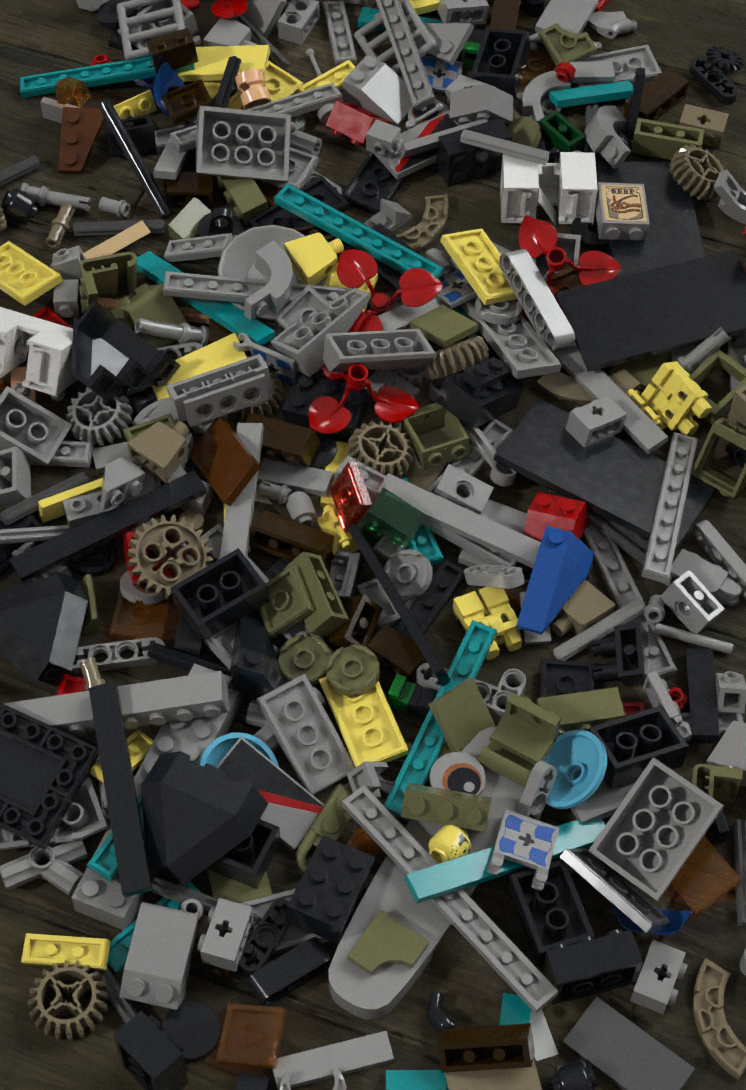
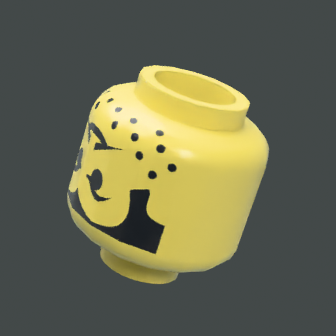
[428,825,471,864]

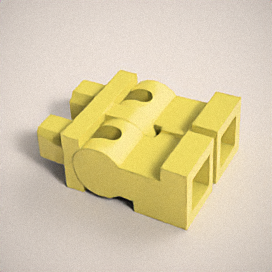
[640,361,712,436]
[453,587,522,660]

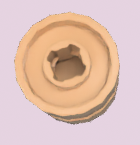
[235,69,271,109]

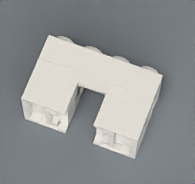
[500,152,598,225]
[0,307,77,396]

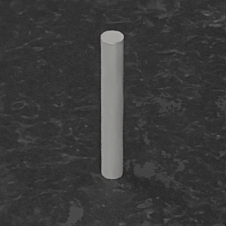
[654,623,733,654]

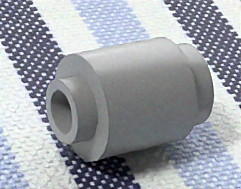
[423,248,455,276]
[286,491,318,527]

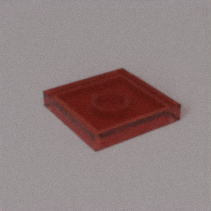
[329,461,372,532]

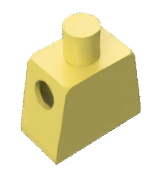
[284,233,344,285]

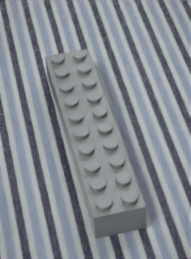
[71,664,245,930]

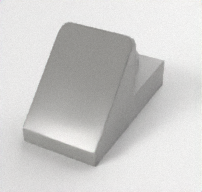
[363,199,413,232]

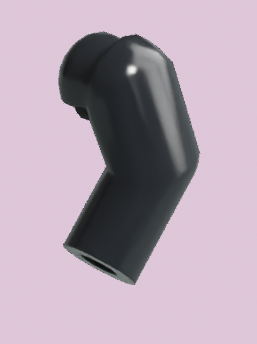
[426,992,456,1033]

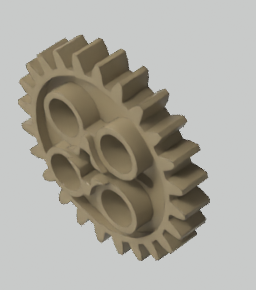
[127,515,213,599]

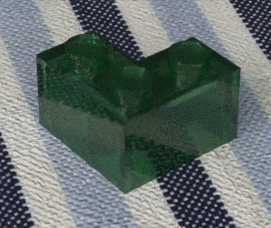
[358,487,427,548]

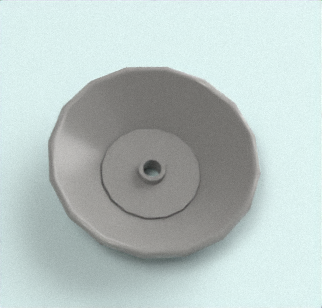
[217,225,327,320]

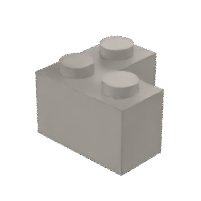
[450,83,513,125]

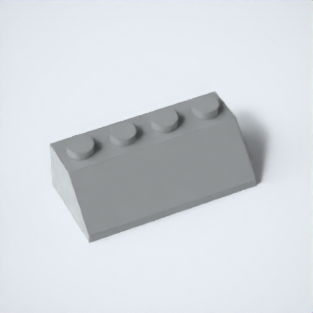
[323,329,436,373]

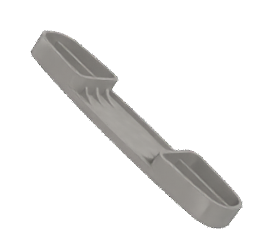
[328,727,525,1020]

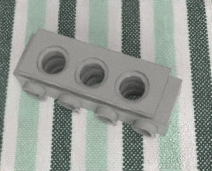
[166,354,273,427]

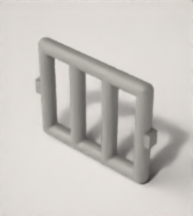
[117,0,186,61]
[354,0,437,74]

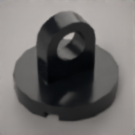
[197,208,244,237]

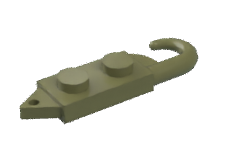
[295,783,353,872]

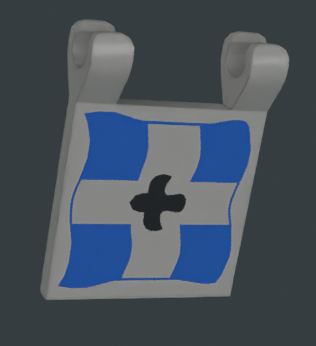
[401,55,463,94]
[436,259,478,309]
[233,333,297,388]
[487,809,559,891]

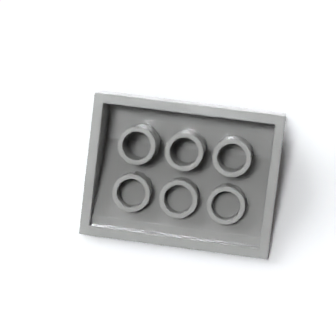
[196,106,291,182]
[588,757,724,901]

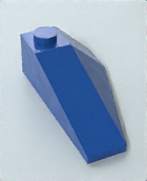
[516,525,594,635]

